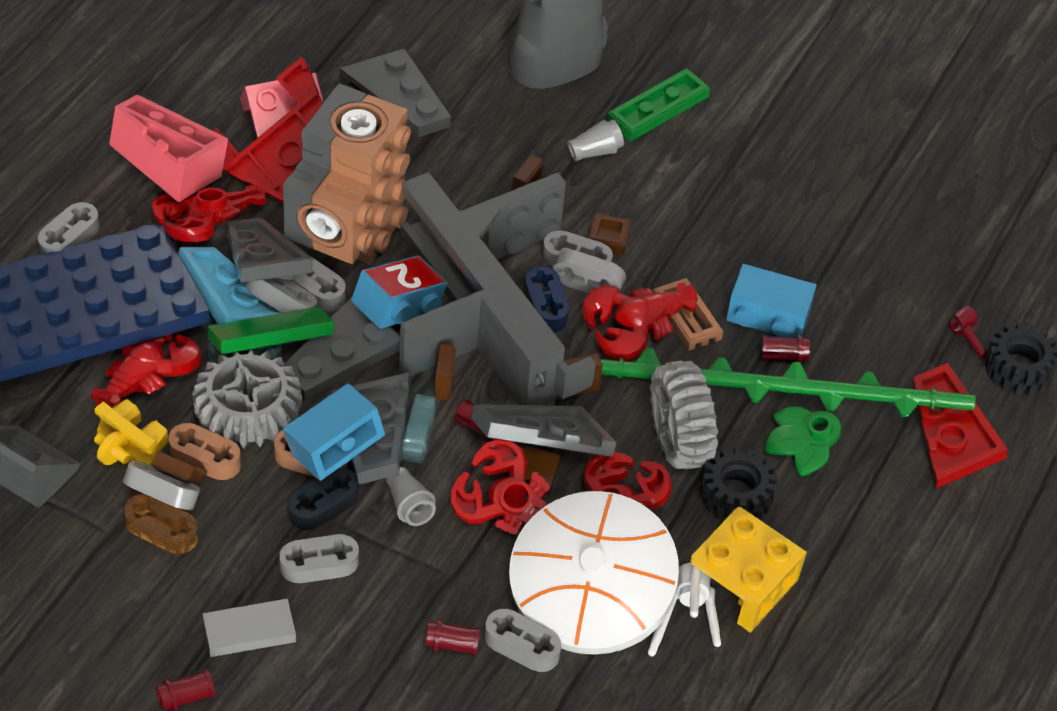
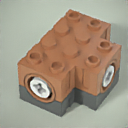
[283,83,411,265]

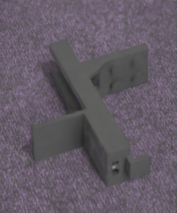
[399,172,596,405]

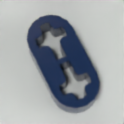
[524,266,569,332]

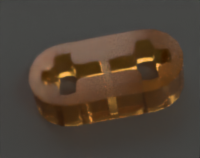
[124,494,198,554]

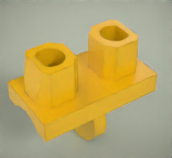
[94,399,168,466]

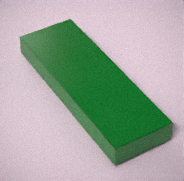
[607,68,710,142]
[208,307,334,354]

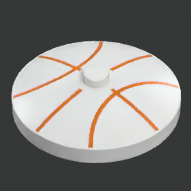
[509,491,679,654]

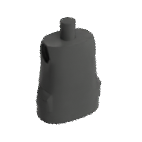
[508,0,609,89]

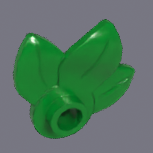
[765,406,841,477]

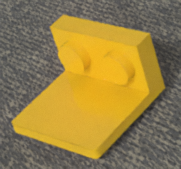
[690,507,807,633]

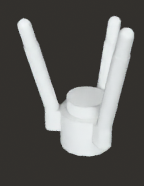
[648,563,721,656]

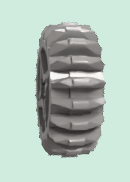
[193,349,302,449]
[650,360,719,469]

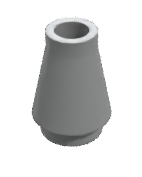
[567,119,624,161]
[386,467,436,526]

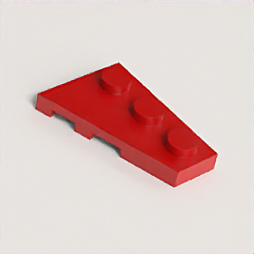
[913,363,1008,489]

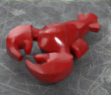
[151,185,266,242]
[582,282,698,362]
[91,334,202,408]
[450,439,550,535]
[583,452,672,510]

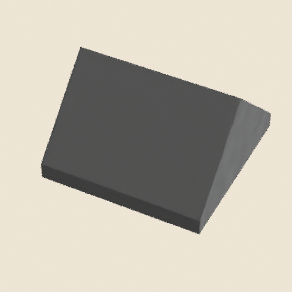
[0,425,81,508]

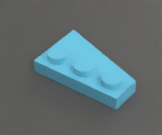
[178,247,281,324]

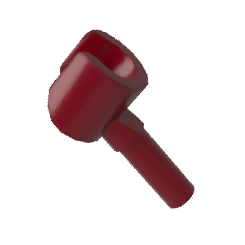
[950,306,987,358]

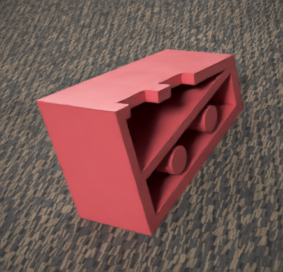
[109,95,228,202]

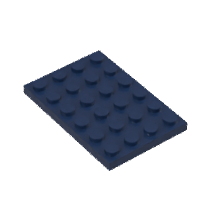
[0,223,211,382]

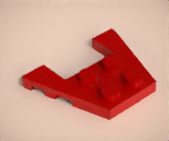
[214,57,323,205]

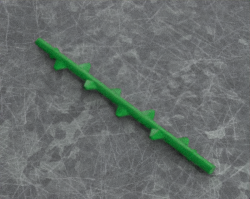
[600,348,976,417]

